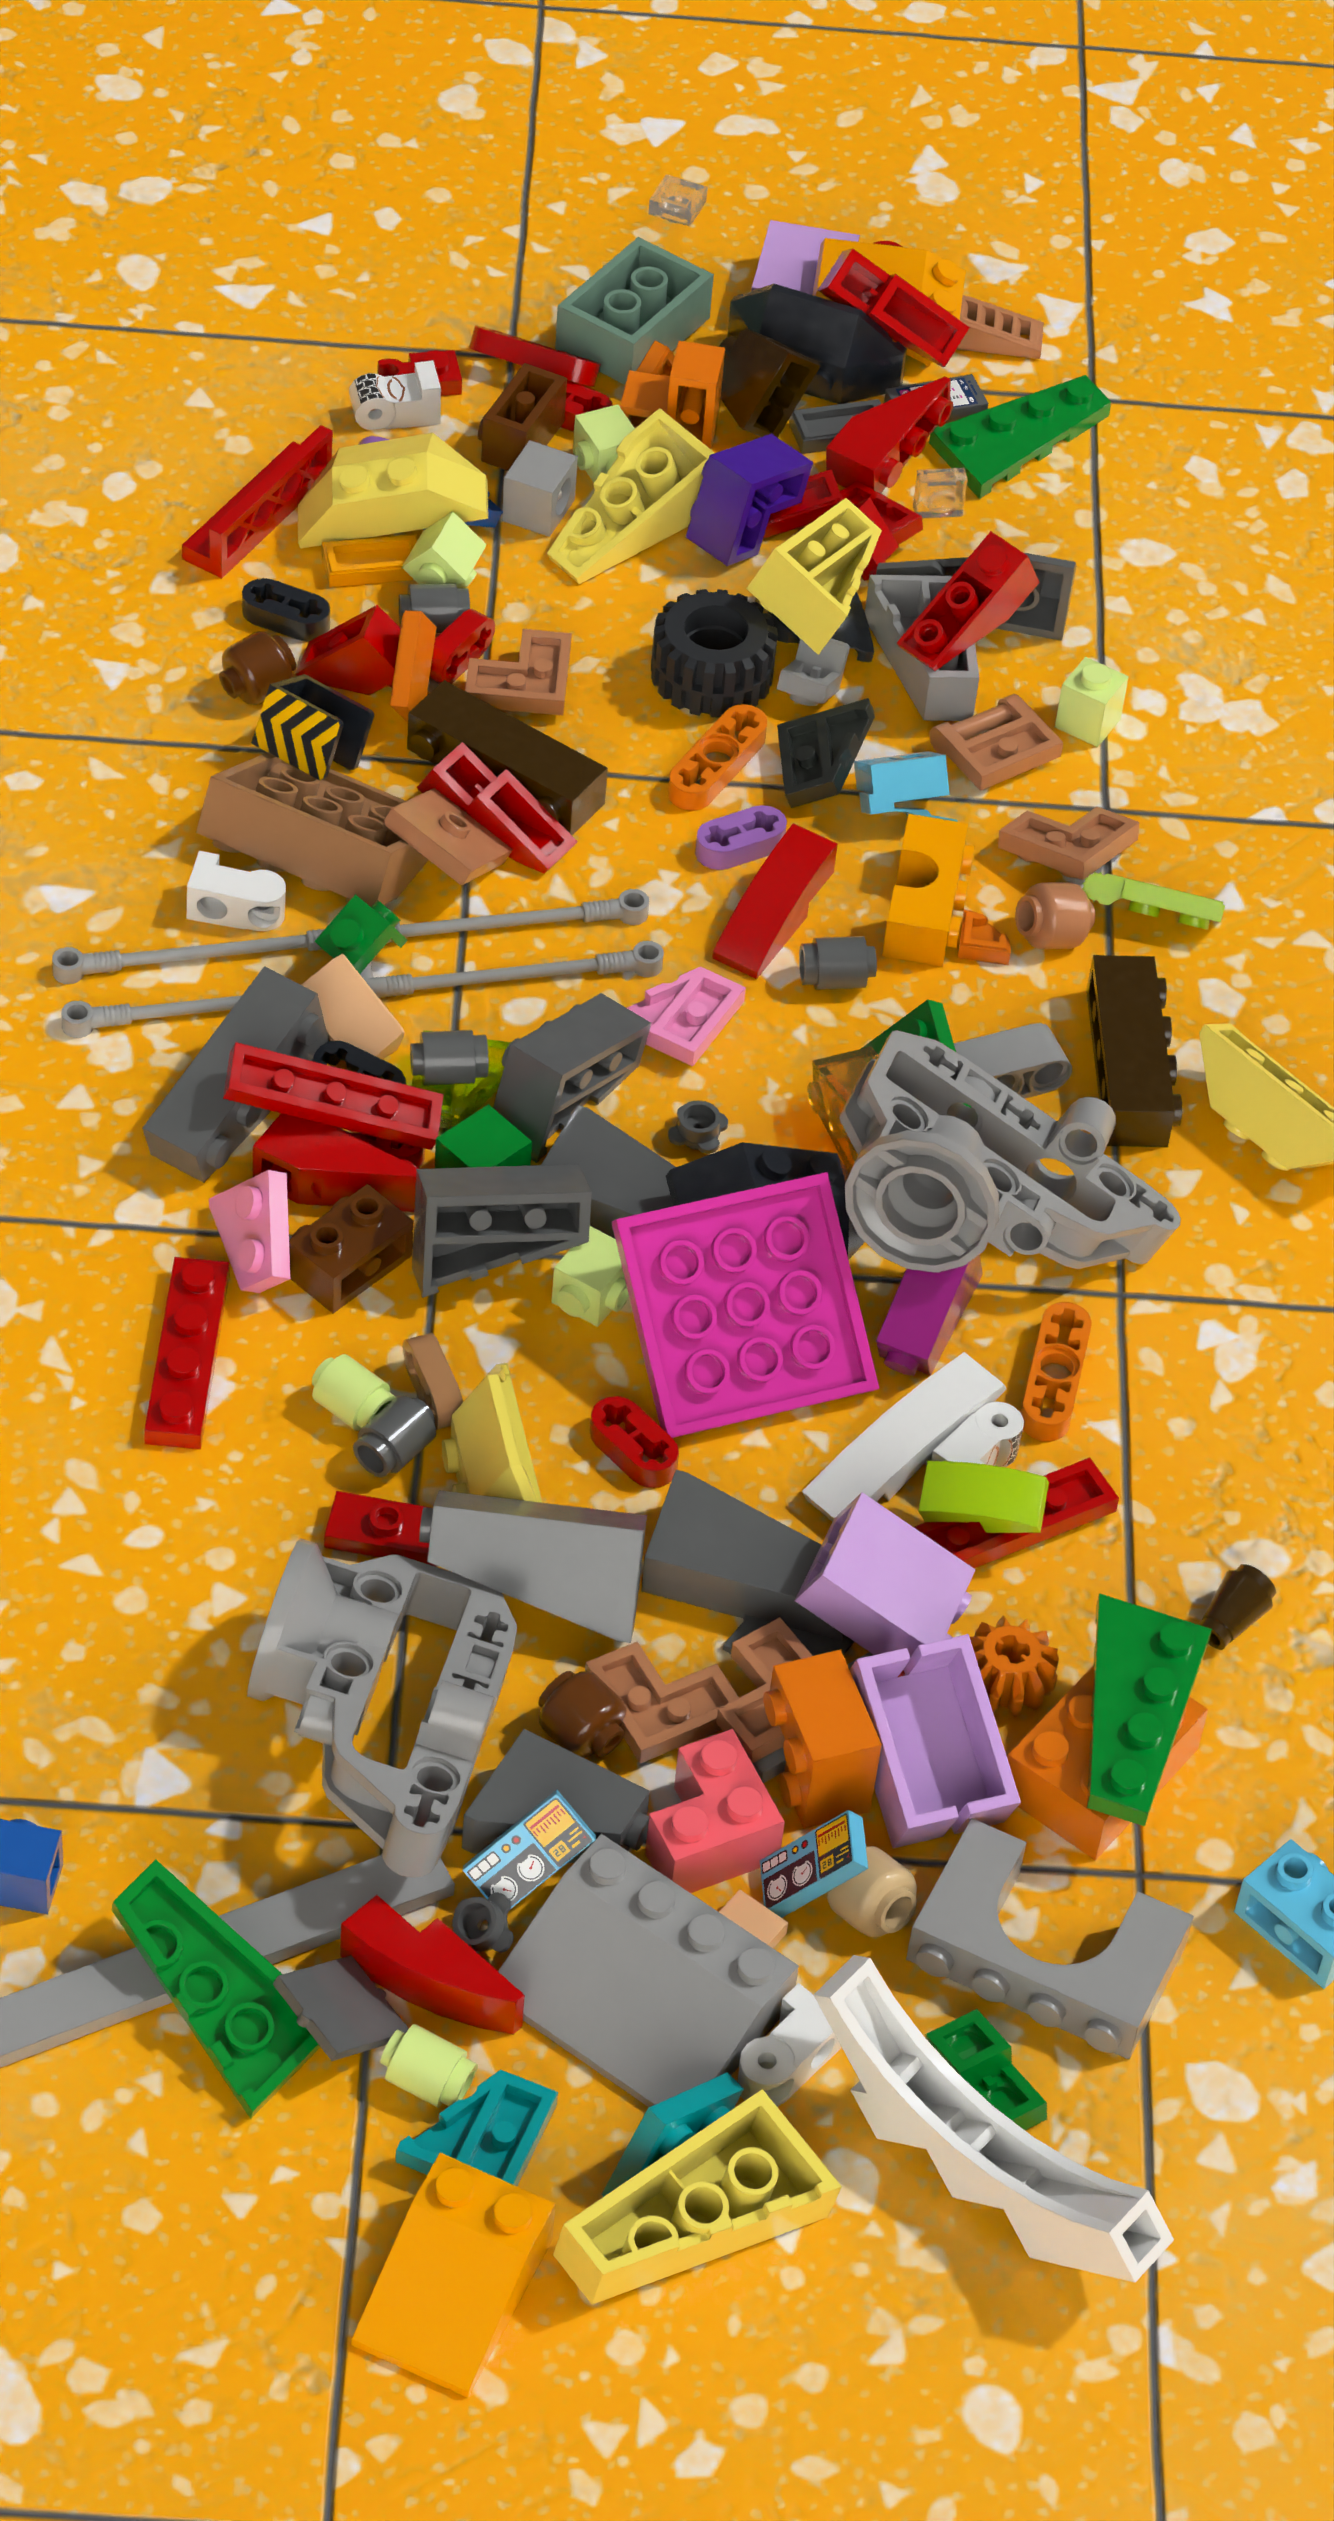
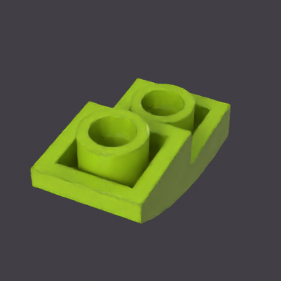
[918,1461,1049,1533]

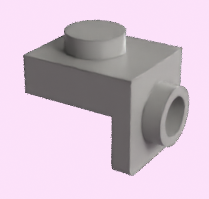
[777,638,850,706]

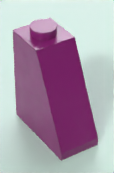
[876,1254,983,1376]

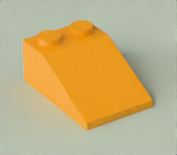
[812,238,966,366]
[351,2153,556,2398]

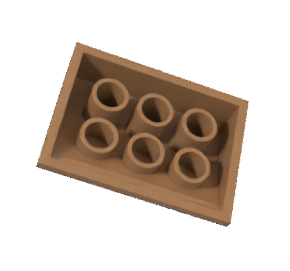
[196,752,428,907]

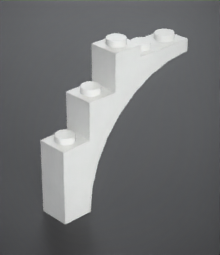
[814,1955,1174,2283]

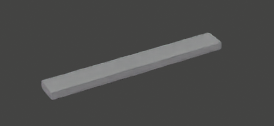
[0,1855,455,2068]

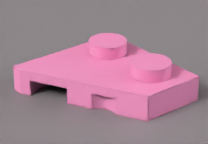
[627,967,746,1066]
[209,1170,291,1293]

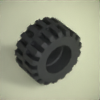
[651,589,778,717]

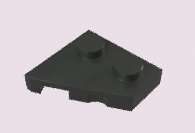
[777,698,875,808]

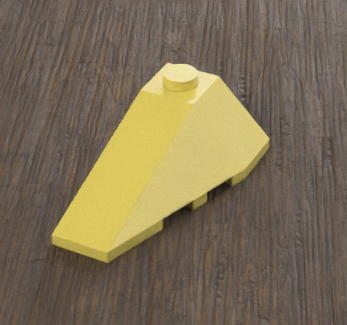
[547,408,714,584]

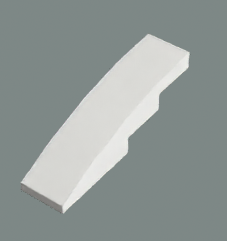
[802,1352,1006,1522]

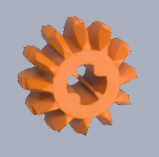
[970,1615,1059,1717]

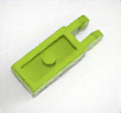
[1082,872,1225,930]

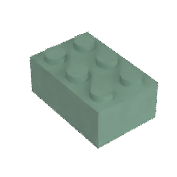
[555,237,714,385]

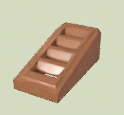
[957,295,1044,359]

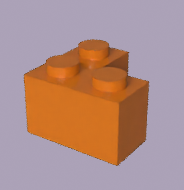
[620,341,725,450]
[763,1649,882,1829]

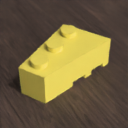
[746,498,882,655]

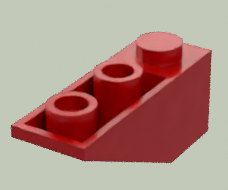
[826,376,953,494]
[897,531,1040,671]
[253,1113,419,1212]

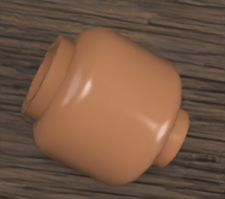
[1015,882,1095,950]

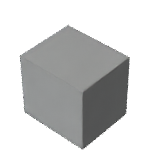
[502,440,578,537]

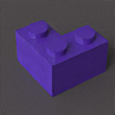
[686,434,813,566]

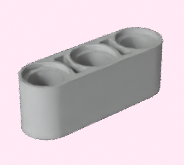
[954,1023,1072,1108]

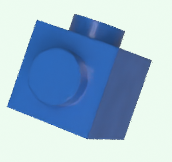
[0,1819,63,1915]

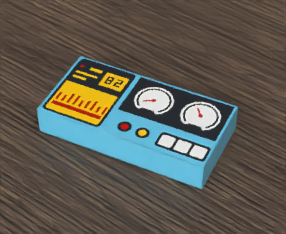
[463,1790,596,1908]
[760,1810,868,1918]

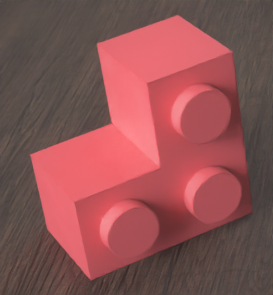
[645,1729,785,1893]

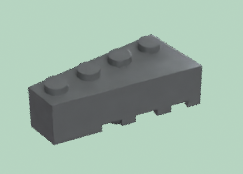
[142,966,329,1183]

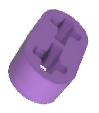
[695,805,787,870]

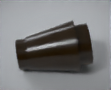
[1199,1564,1276,1650]

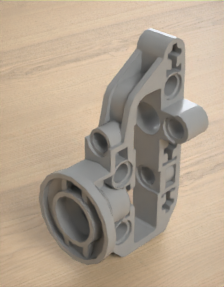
[839,1030,1181,1272]
[247,1538,517,1878]

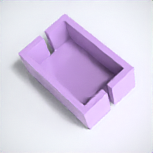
[850,1634,1021,1848]

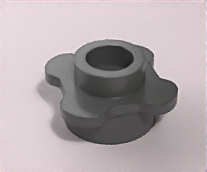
[668,1101,728,1154]
[452,1892,514,1954]

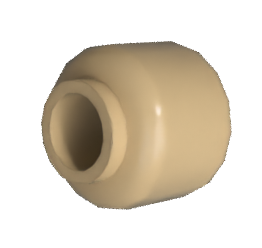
[827,1846,917,1937]

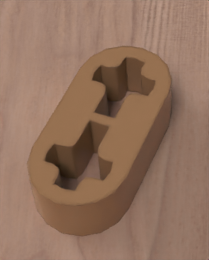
[403,1333,463,1430]

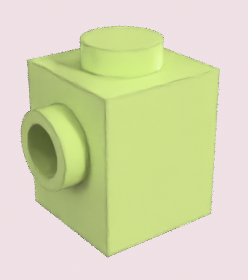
[573,404,635,483]
[402,511,487,588]
[1055,657,1129,747]
[551,1226,629,1327]

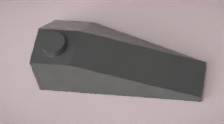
[876,553,1077,641]

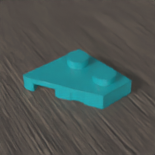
[396,2069,558,2186]
[601,2073,744,2197]

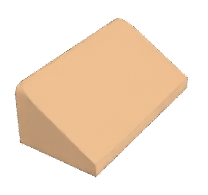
[302,954,405,1059]

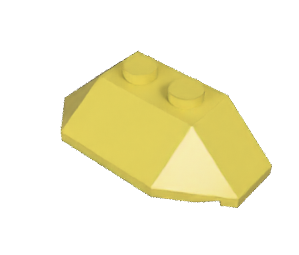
[298,433,488,549]
[1199,1024,1334,1171]
[442,1363,543,1503]

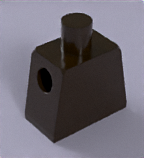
[719,329,821,438]

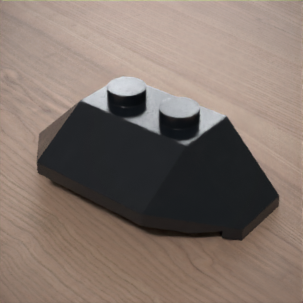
[727,284,907,404]
[665,1142,865,1260]

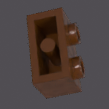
[478,363,567,471]
[289,1184,414,1314]

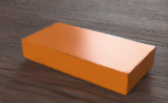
[390,610,437,721]

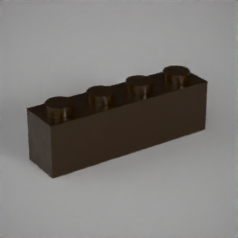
[407,680,608,835]
[1086,955,1182,1147]

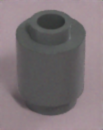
[398,583,470,633]
[799,936,877,990]
[410,1030,489,1086]
[353,1396,436,1477]

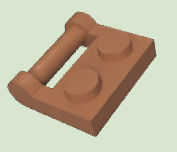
[929,694,1063,791]

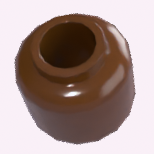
[219,631,296,705]
[538,1671,627,1759]

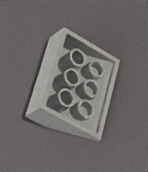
[498,1834,799,2107]

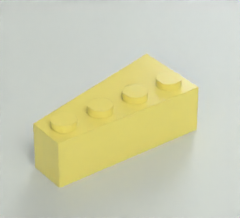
[553,2089,842,2305]

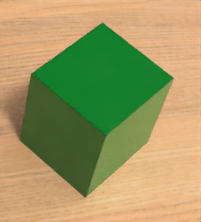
[435,1104,532,1168]

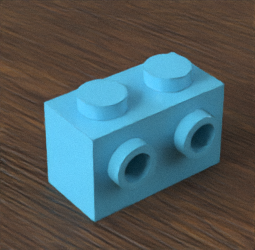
[1234,1839,1334,1989]

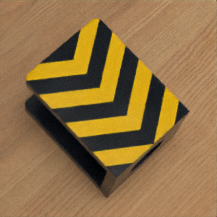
[251,674,374,780]

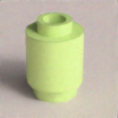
[312,1354,396,1431]
[380,2024,478,2108]

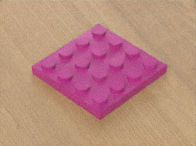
[611,1172,880,1438]

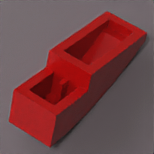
[818,248,970,367]
[416,742,578,874]
[712,823,838,979]
[340,1895,525,2035]

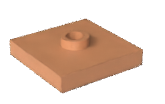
[383,788,513,885]

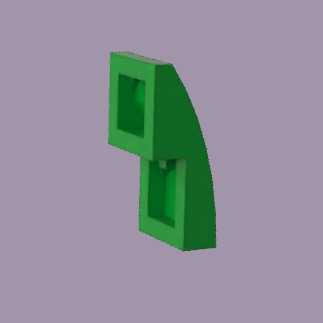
[925,2009,1047,2130]

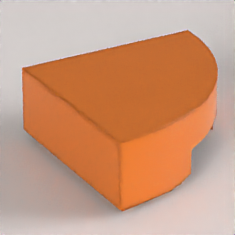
[637,340,675,376]
[958,909,1011,965]

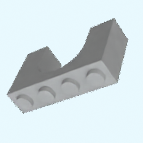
[906,1818,1194,2060]

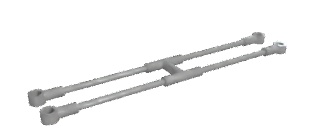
[52,889,664,1038]

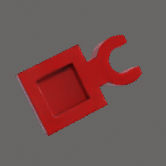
[377,350,462,396]

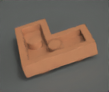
[465,629,572,716]
[998,807,1139,880]
[716,1617,812,1763]
[585,1641,739,1763]

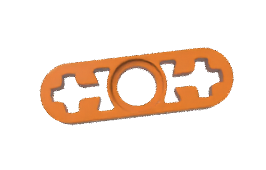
[668,704,767,811]
[1021,1302,1092,1442]

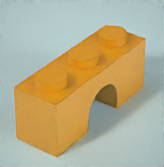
[882,813,975,967]

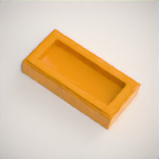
[322,534,419,588]

